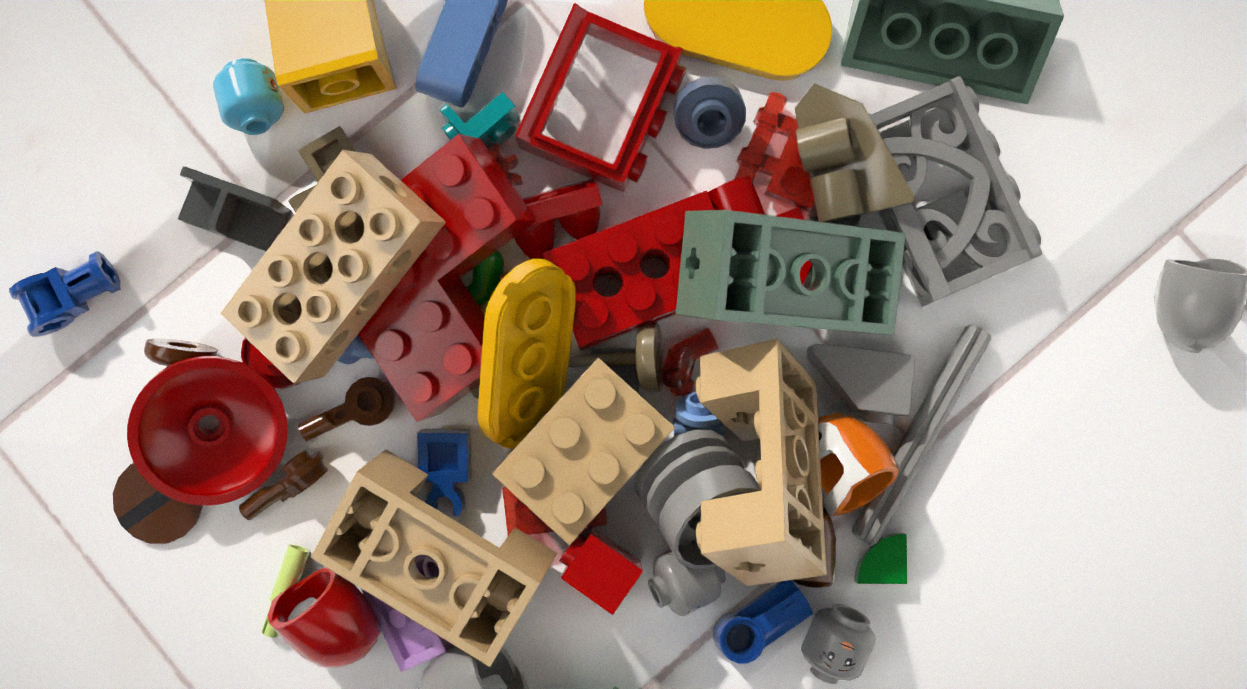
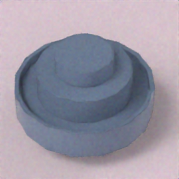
[674,76,746,149]

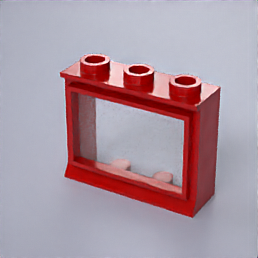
[515,3,687,193]

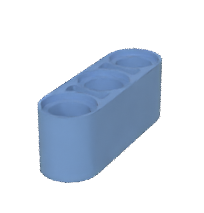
[415,0,508,108]

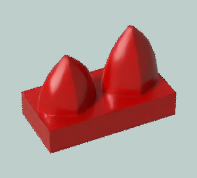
[514,178,603,259]

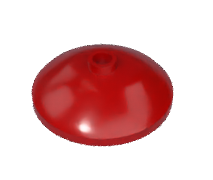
[127,356,288,506]

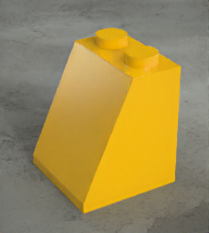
[264,0,397,114]

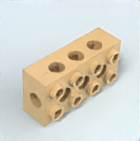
[220,150,446,384]

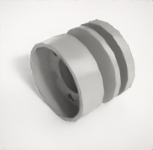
[635,429,761,569]

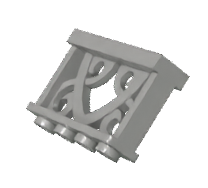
[869,76,1042,307]

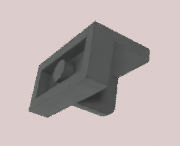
[178,166,291,252]

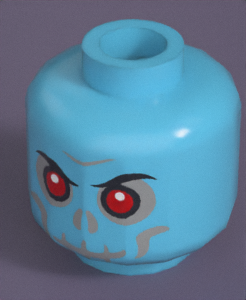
[213,58,284,135]

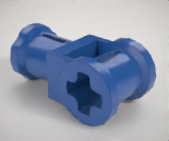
[8,251,121,337]

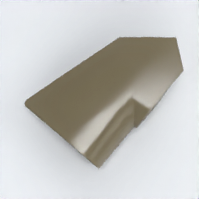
[794,83,915,223]

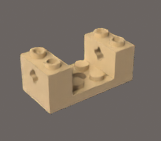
[696,338,827,586]
[311,449,558,667]

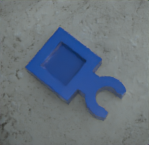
[417,429,471,517]

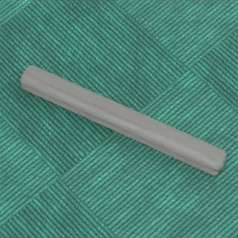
[852,324,991,545]

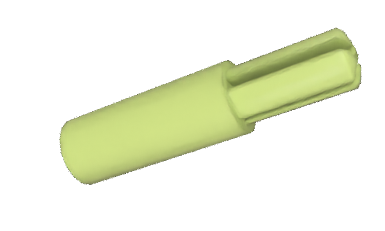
[261,544,310,638]

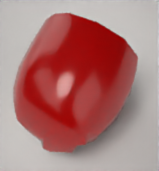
[267,567,380,669]

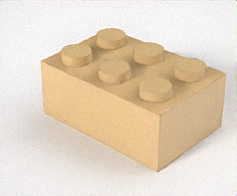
[492,358,675,545]

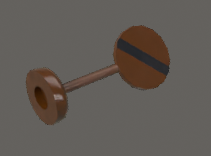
[112,338,219,544]

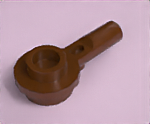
[298,377,395,442]
[238,450,328,520]

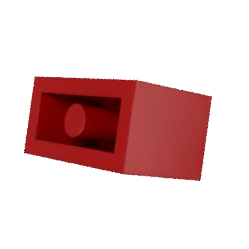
[559,527,643,615]

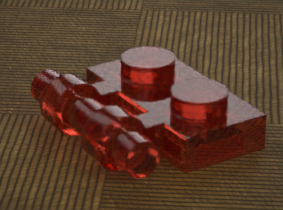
[733,92,815,213]

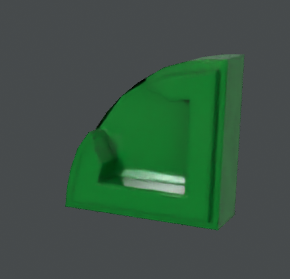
[854,533,907,584]

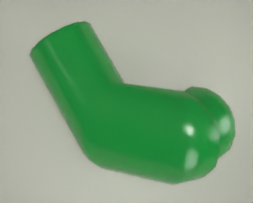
[466,250,504,307]

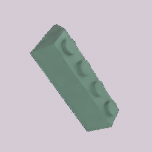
[840,0,1064,104]

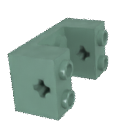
[676,210,906,335]

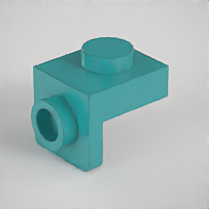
[439,92,520,148]

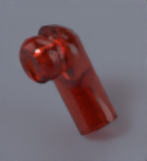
[662,327,719,396]

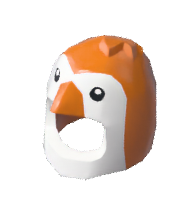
[818,412,899,517]

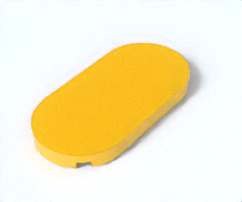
[643,0,832,81]
[477,259,576,449]

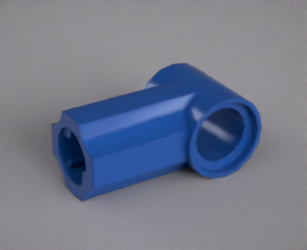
[713,580,814,664]

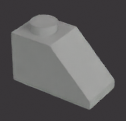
[807,343,915,425]

